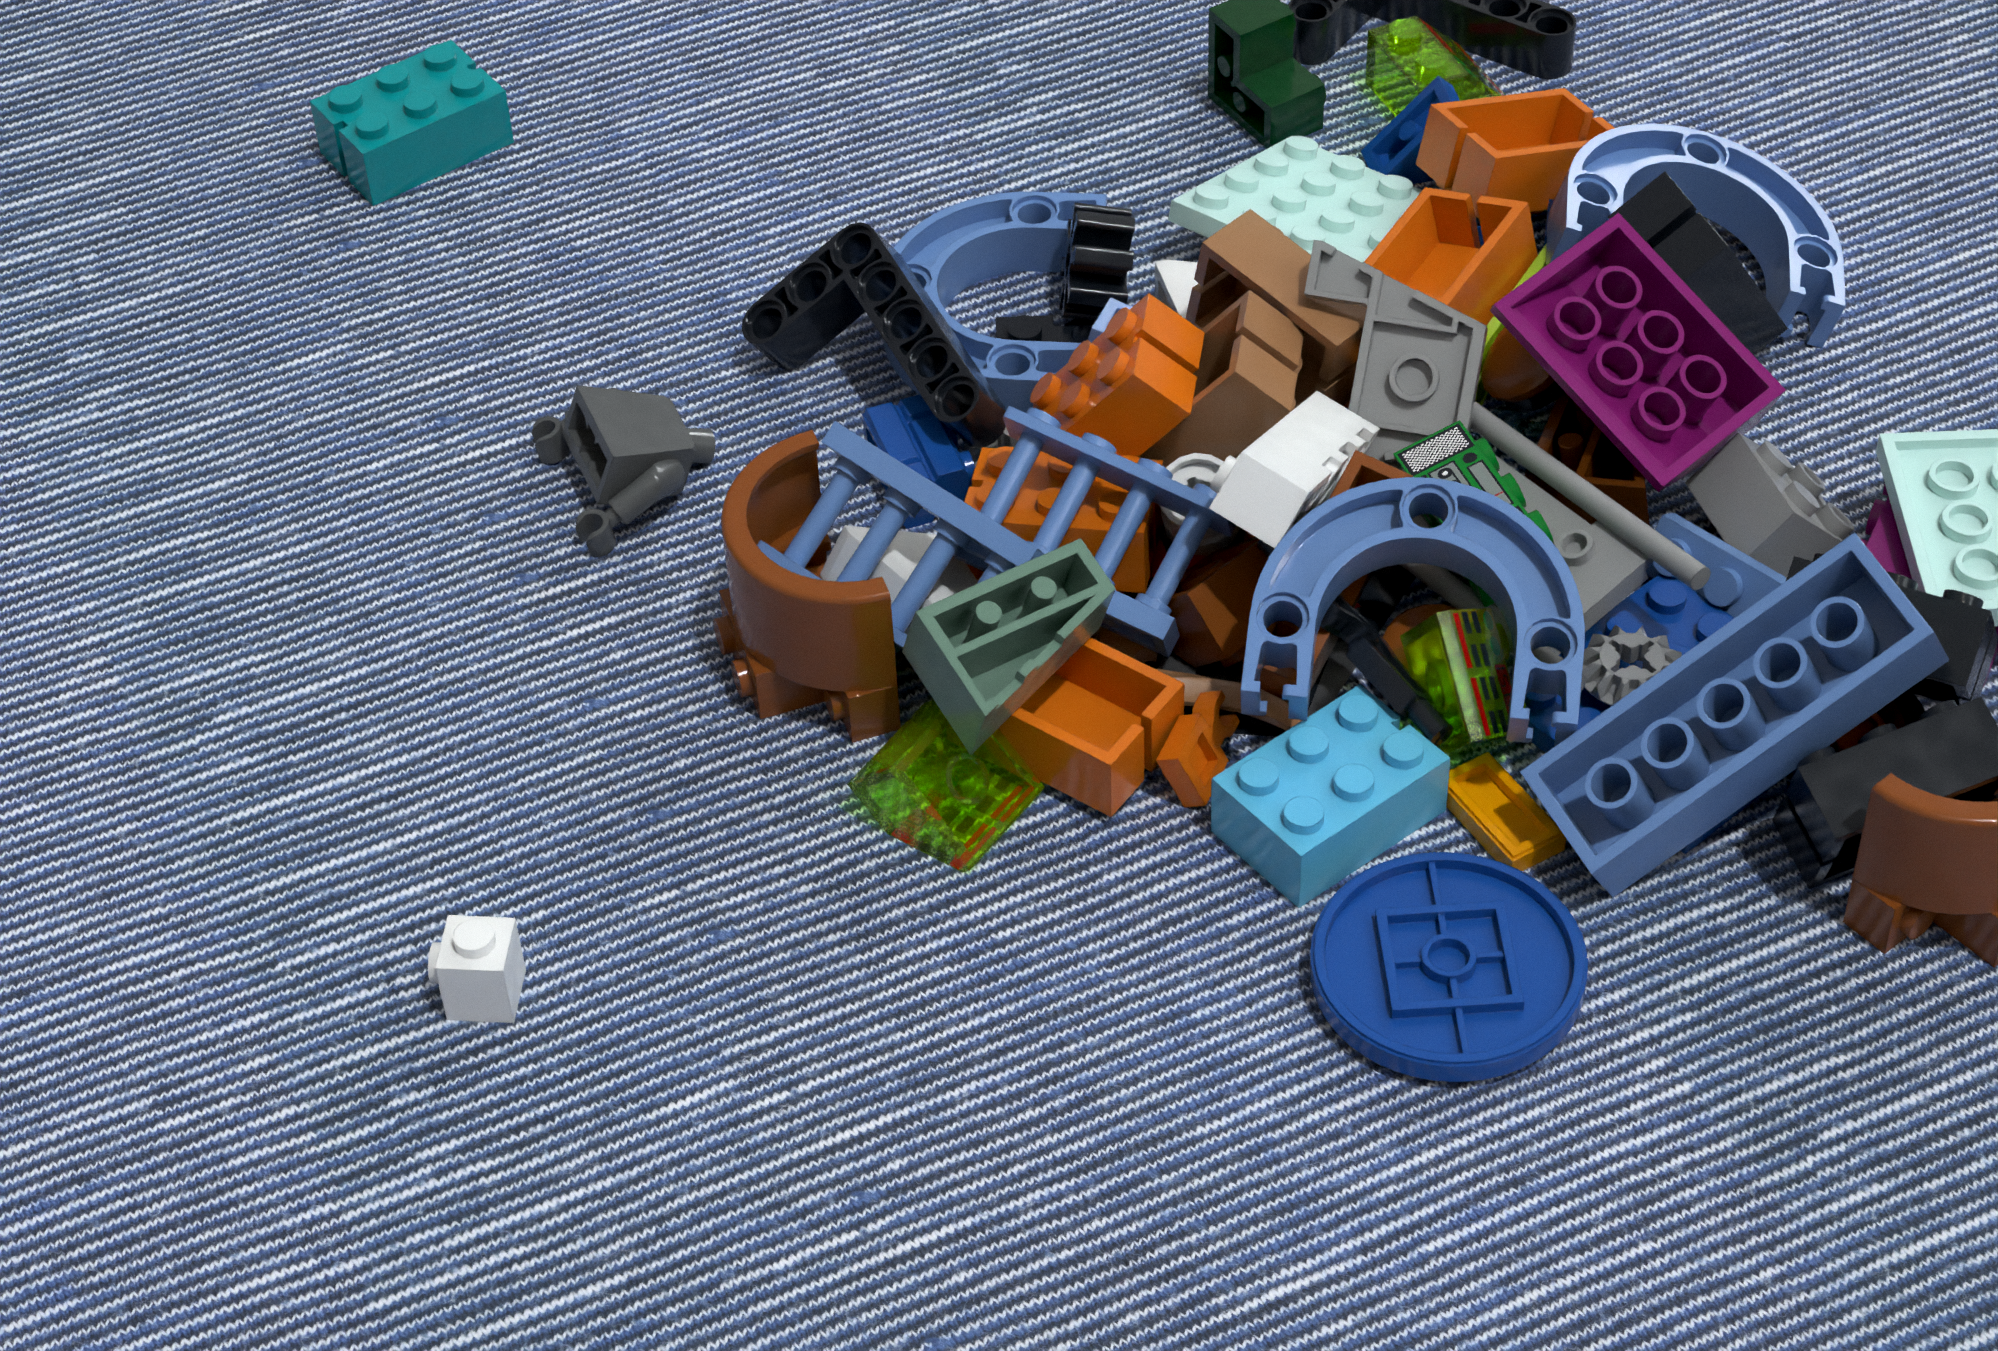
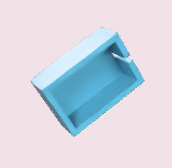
[1211,684,1451,908]

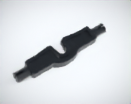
[1257,540,1454,746]

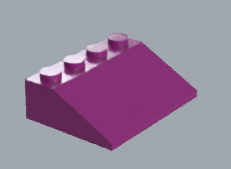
[1490,213,1786,492]

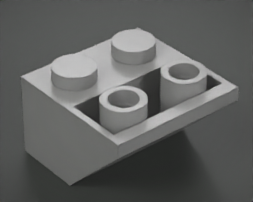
[1685,432,1854,578]

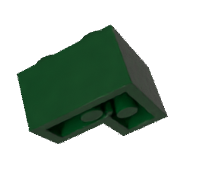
[1208,0,1326,149]

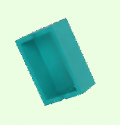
[310,39,514,206]

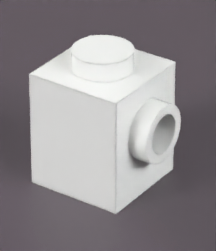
[428,915,526,1023]

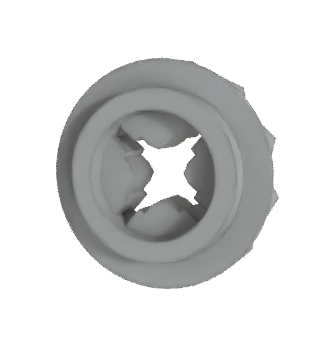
[1582,625,1682,706]

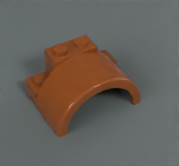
[713,430,901,743]
[1843,773,1998,967]

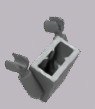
[532,386,715,557]

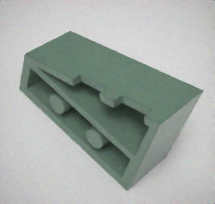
[902,538,1116,755]

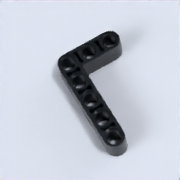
[1288,0,1577,79]
[742,222,1006,448]

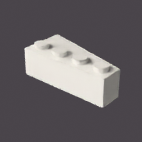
[1209,391,1380,548]

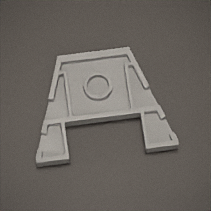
[1304,240,1488,463]

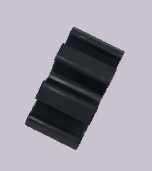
[1059,202,1135,322]

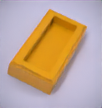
[1446,752,1566,871]

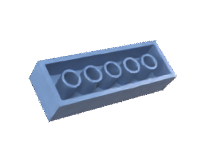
[1520,532,1949,898]

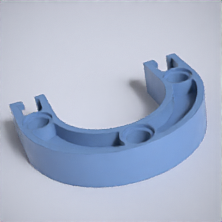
[1546,124,1846,348]
[883,192,1107,413]
[1241,477,1585,746]

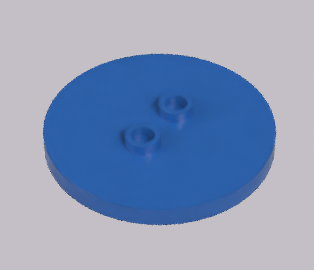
[1310,852,1588,1082]

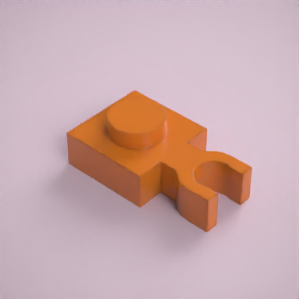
[1156,690,1240,808]

